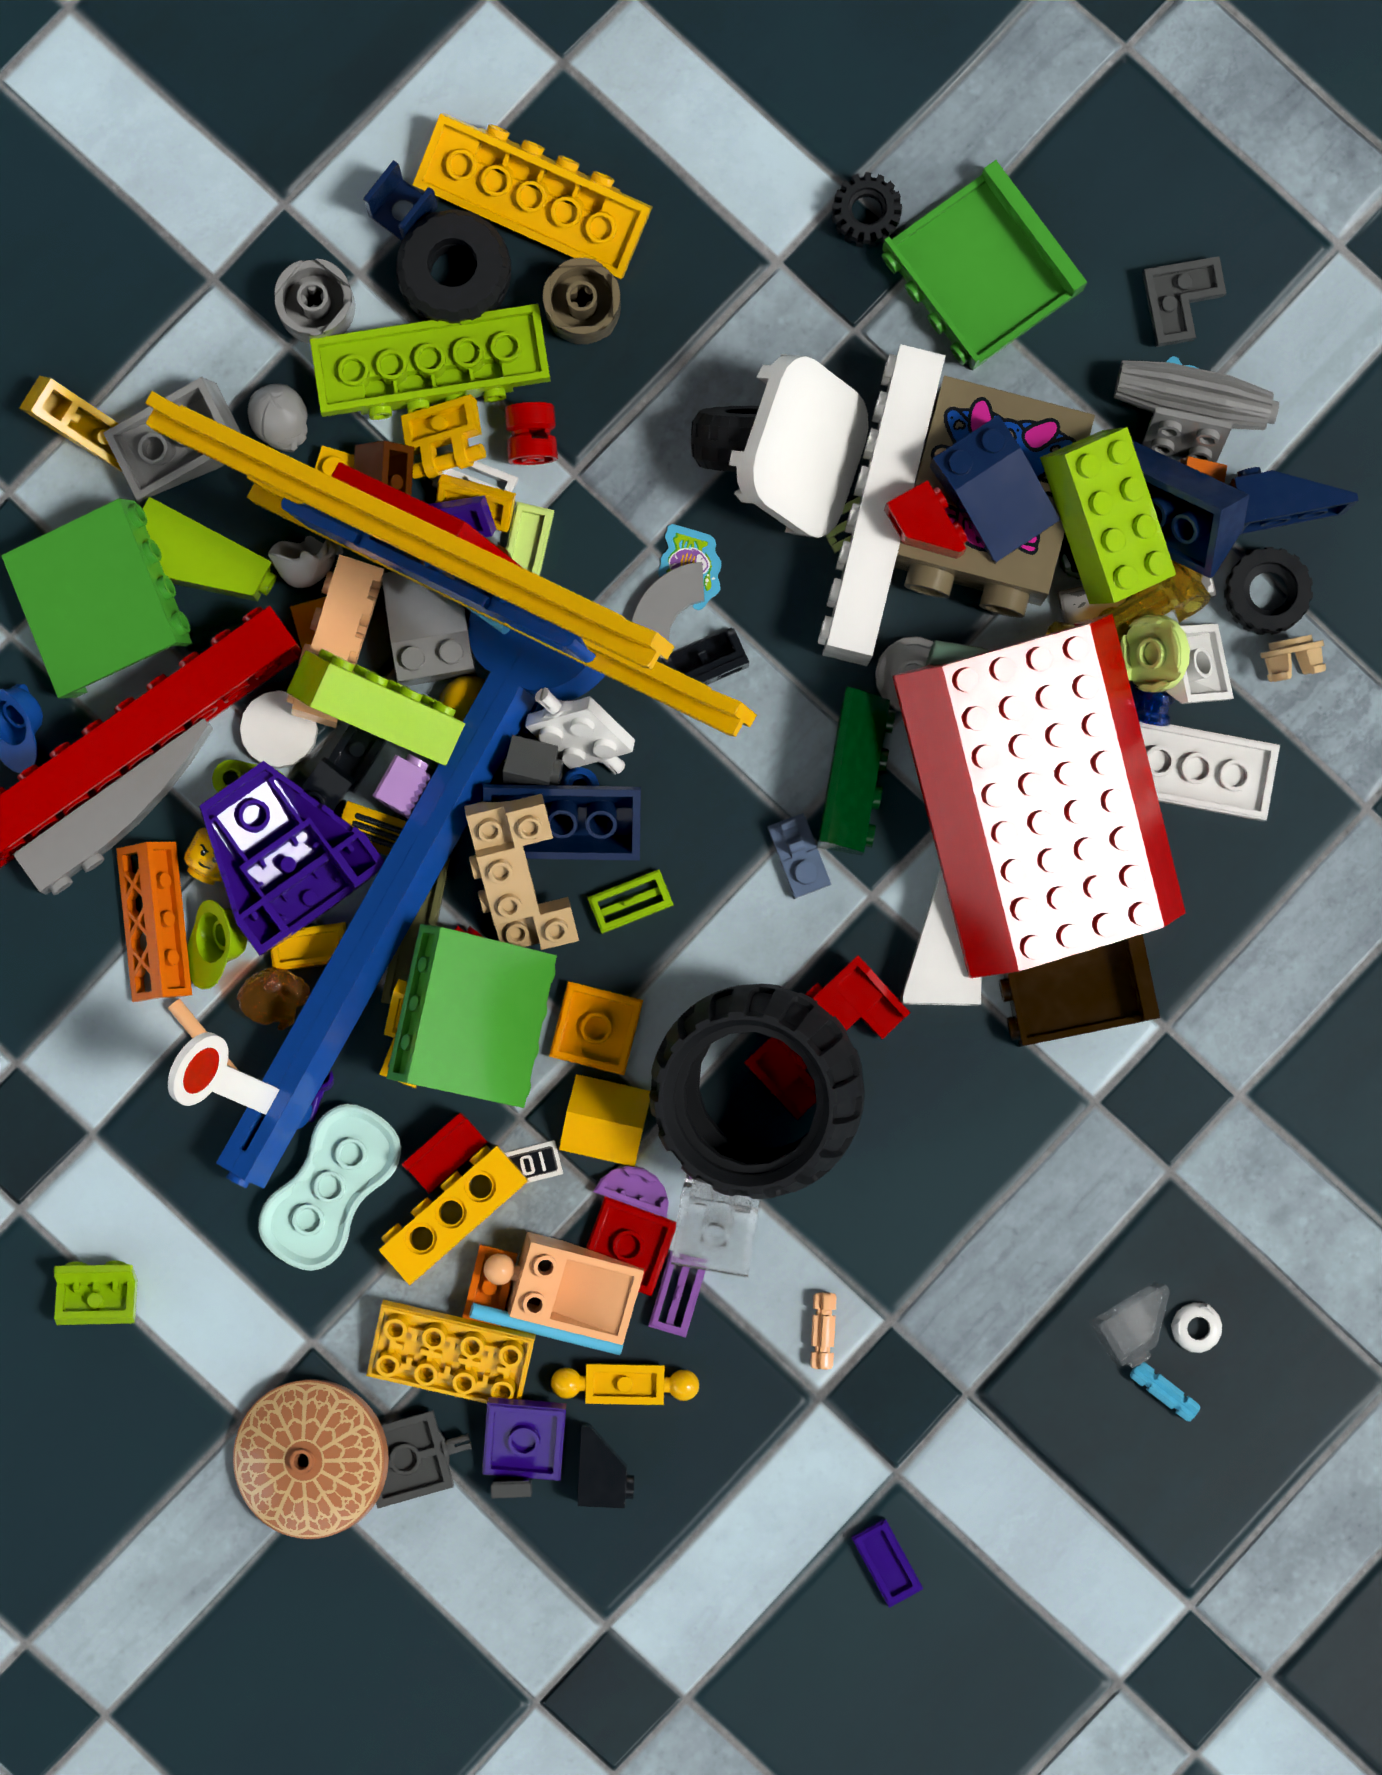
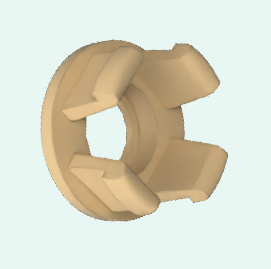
[1260,634,1326,682]

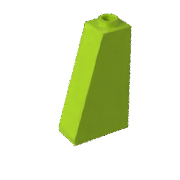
[143,497,277,602]

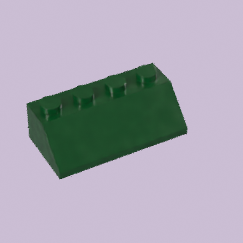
[817,687,896,855]

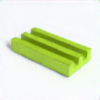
[587,869,674,934]

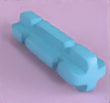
[1130,1361,1201,1422]

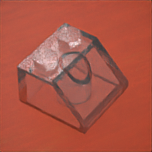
[671,1174,761,1277]
[1089,1281,1170,1368]

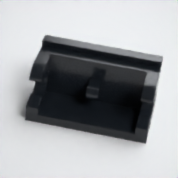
[661,627,750,685]

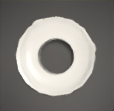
[1171,1302,1222,1353]

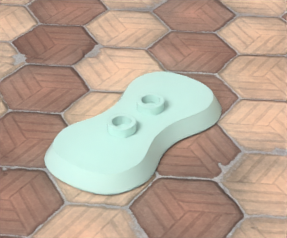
[258,1104,401,1271]

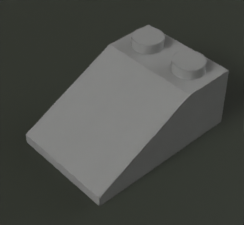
[103,377,242,501]
[382,572,477,686]

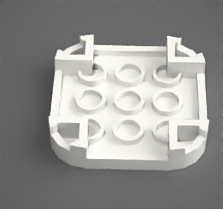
[729,354,868,538]

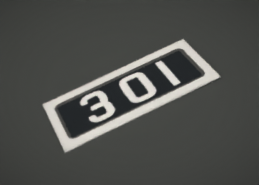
[488,1140,563,1190]

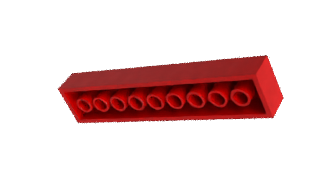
[0,606,302,868]

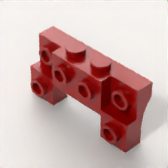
[744,955,911,1120]

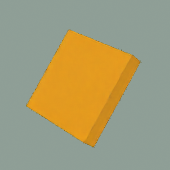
[549,981,643,1076]

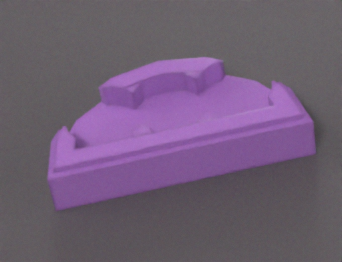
[593,1166,669,1218]

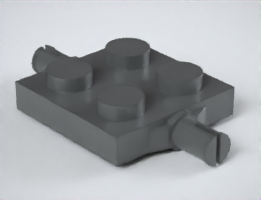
[376,1410,472,1509]

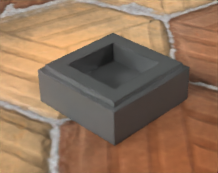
[491,1478,532,1499]

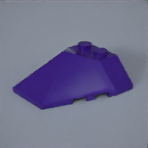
[199,761,385,956]

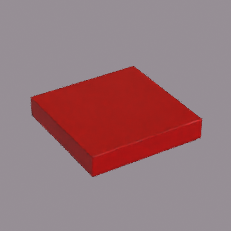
[586,1196,678,1296]

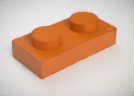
[462,1244,518,1326]

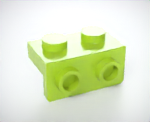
[54,1261,138,1325]

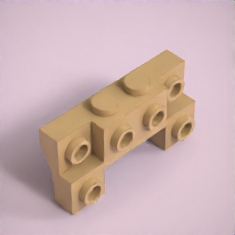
[464,794,579,950]

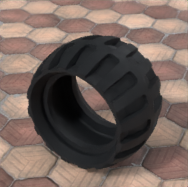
[649,983,865,1199]

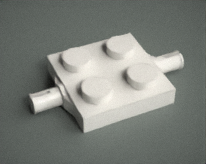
[525,687,635,775]

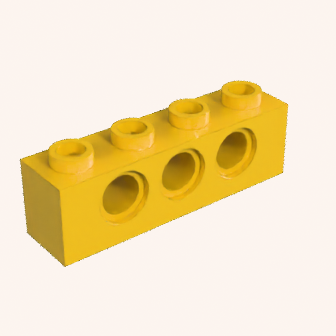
[379,1145,529,1285]

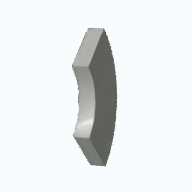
[632,562,705,641]

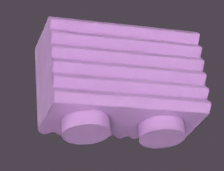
[372,754,435,819]

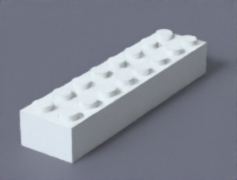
[818,344,946,666]

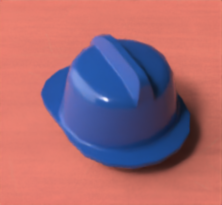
[0,684,43,773]

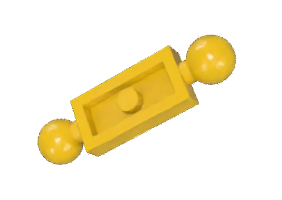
[551,1363,699,1405]

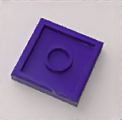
[482,1397,567,1481]

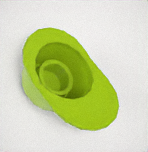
[187,900,247,990]

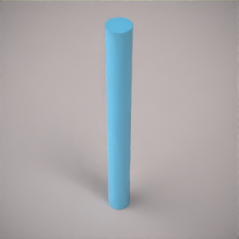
[469,1303,623,1355]

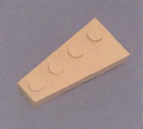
[287,554,384,729]

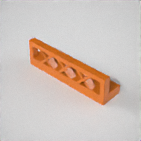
[116,841,192,1002]

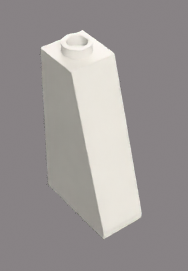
[900,868,981,1006]

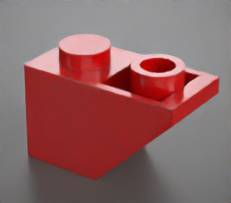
[884,480,968,559]

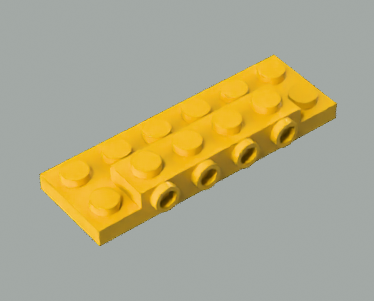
[412,113,653,279]

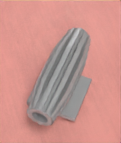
[1114,360,1279,463]

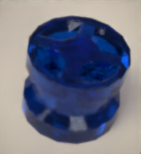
[1136,689,1175,726]

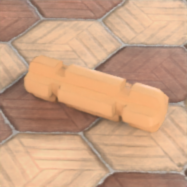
[810,1292,837,1370]

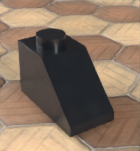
[577,1424,635,1508]

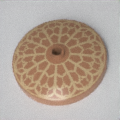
[233,1379,389,1539]

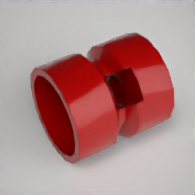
[505,402,558,465]

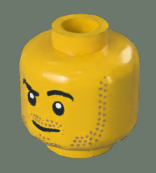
[184,828,222,885]

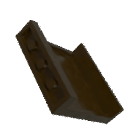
[999,934,1160,1047]

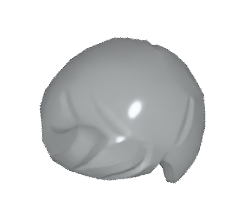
[247,384,308,452]
[268,536,343,588]

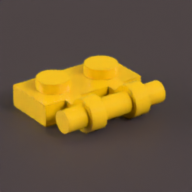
[401,394,486,479]

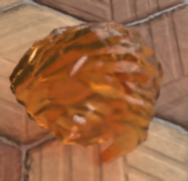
[237,967,310,1030]

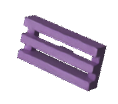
[648,1251,708,1338]

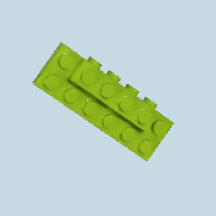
[310,304,551,420]

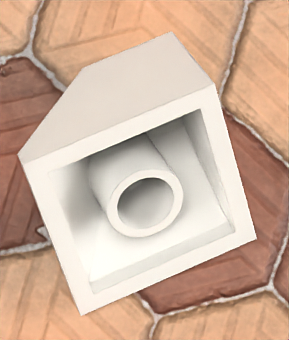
[1166,624,1234,704]

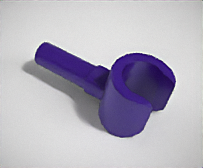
[309,1071,334,1122]

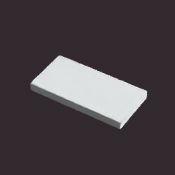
[1138,718,1280,822]

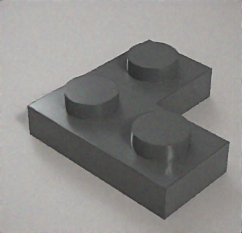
[1142,256,1226,347]

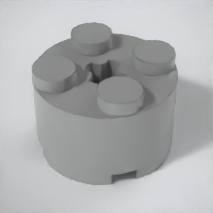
[275,259,356,344]

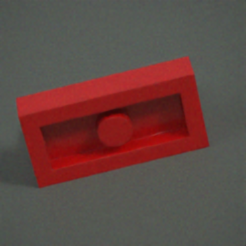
[401,1113,488,1194]

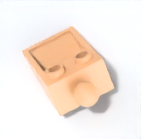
[484,1232,644,1345]

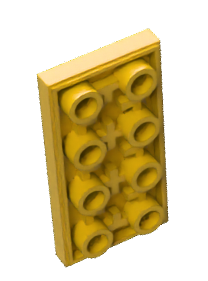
[366,1299,536,1404]

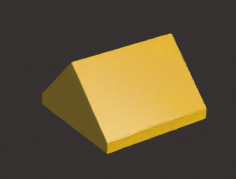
[559,1074,650,1167]

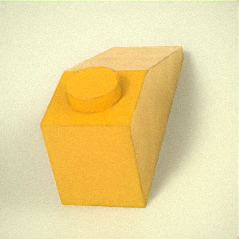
[19,376,122,472]

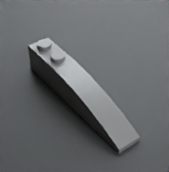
[13,718,213,895]

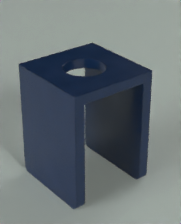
[363,160,438,241]

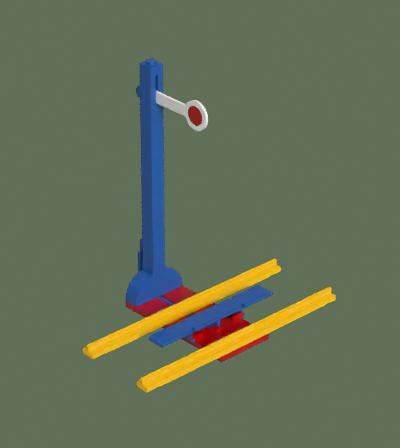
[145,391,757,1188]

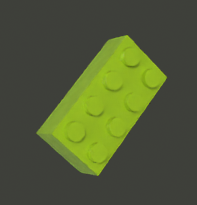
[1040,427,1176,604]
[286,648,466,766]

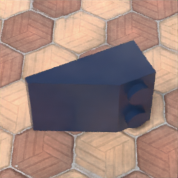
[930,415,1061,563]
[1229,467,1359,535]

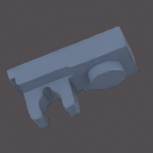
[767,813,831,899]

